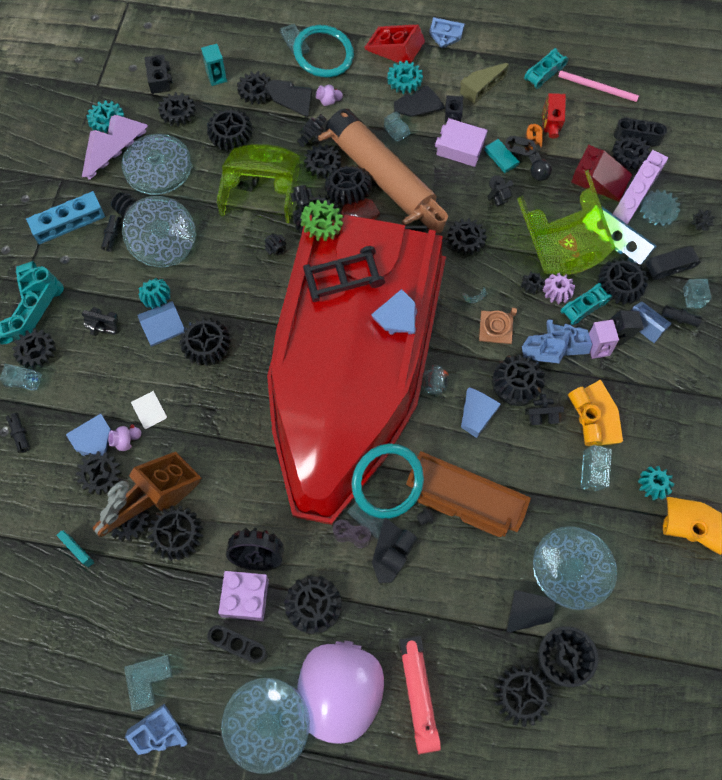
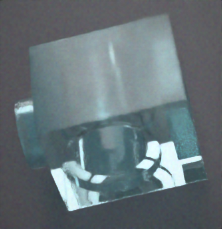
[683,279,711,309]

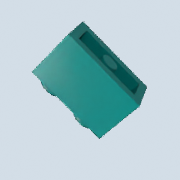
[201,44,227,86]

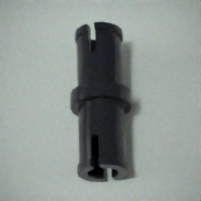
[101,215,121,252]
[661,305,702,328]
[6,413,31,453]

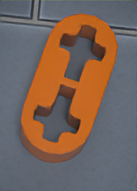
[525,124,542,150]

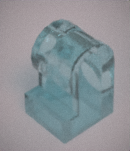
[384,111,410,142]

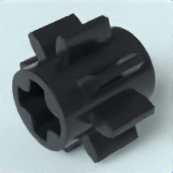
[290,184,313,205]
[691,209,716,231]
[264,233,286,256]
[521,271,545,295]

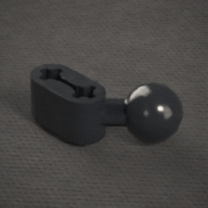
[505,136,552,181]

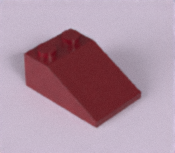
[571,144,632,202]

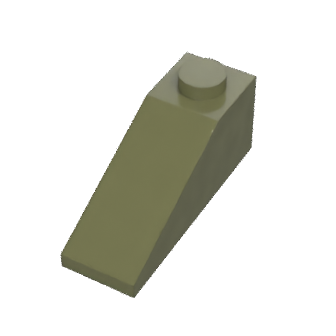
[460,63,509,104]

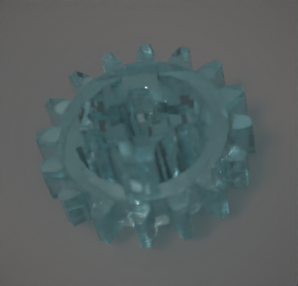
[640,189,681,226]

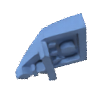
[429,18,464,48]
[371,289,417,335]
[66,414,111,456]

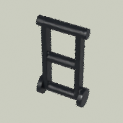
[303,246,385,302]

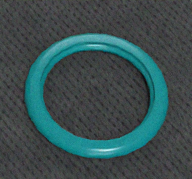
[293,25,354,78]
[352,443,424,519]

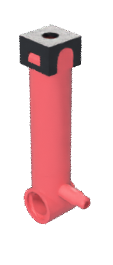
[399,636,441,754]

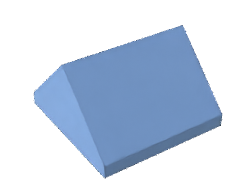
[138,301,185,347]
[631,301,672,343]

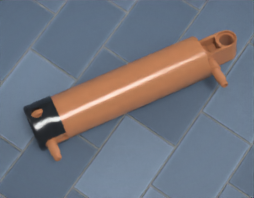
[318,108,448,233]

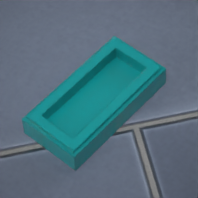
[484,139,519,173]
[56,530,94,568]

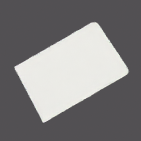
[131,391,167,429]

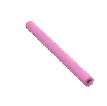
[558,70,639,102]

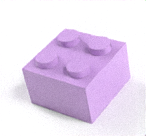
[218,571,269,621]

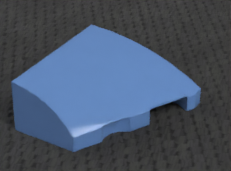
[522,331,571,363]

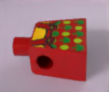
[542,93,566,138]

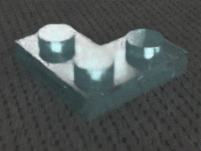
[124,655,173,712]

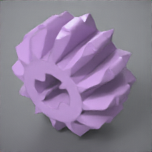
[543,273,575,305]

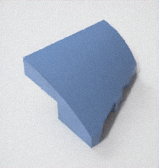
[546,320,592,356]
[461,387,501,438]
[125,704,188,755]

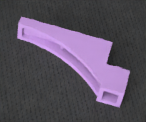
[607,150,668,225]

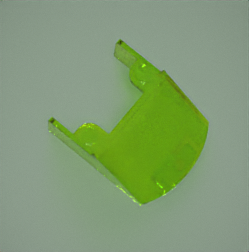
[217,144,301,223]
[517,169,616,275]

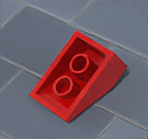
[364,24,425,63]

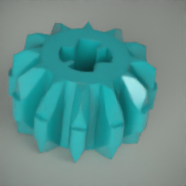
[138,278,171,309]
[638,466,675,500]

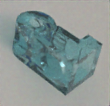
[0,364,42,390]

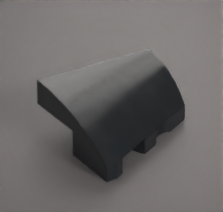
[506,590,556,633]

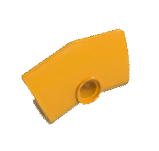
[568,380,623,446]
[663,497,722,555]

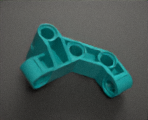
[0,261,64,344]

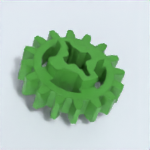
[301,200,343,241]

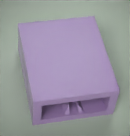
[435,119,487,167]

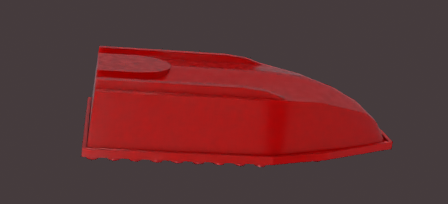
[267,215,446,525]

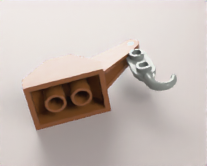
[93,451,201,537]

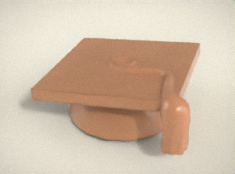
[479,308,517,344]

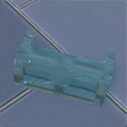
[581,445,612,491]

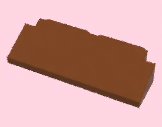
[406,451,531,537]

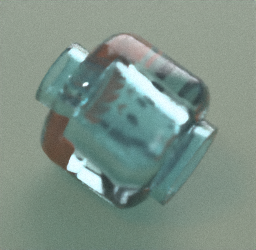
[423,365,449,394]

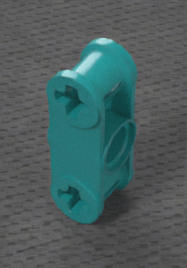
[524,48,569,89]
[560,283,612,325]

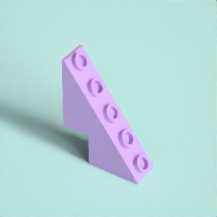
[82,115,148,180]

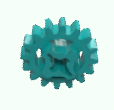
[387,61,423,94]
[87,100,124,134]

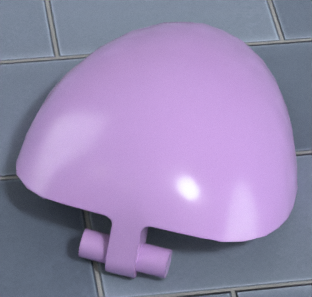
[297,641,384,743]

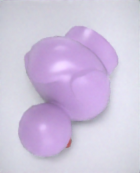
[316,85,343,106]
[108,425,141,451]

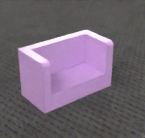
[589,320,619,359]

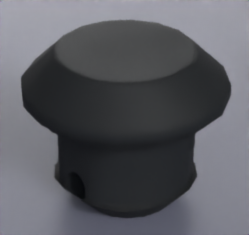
[417,507,434,525]

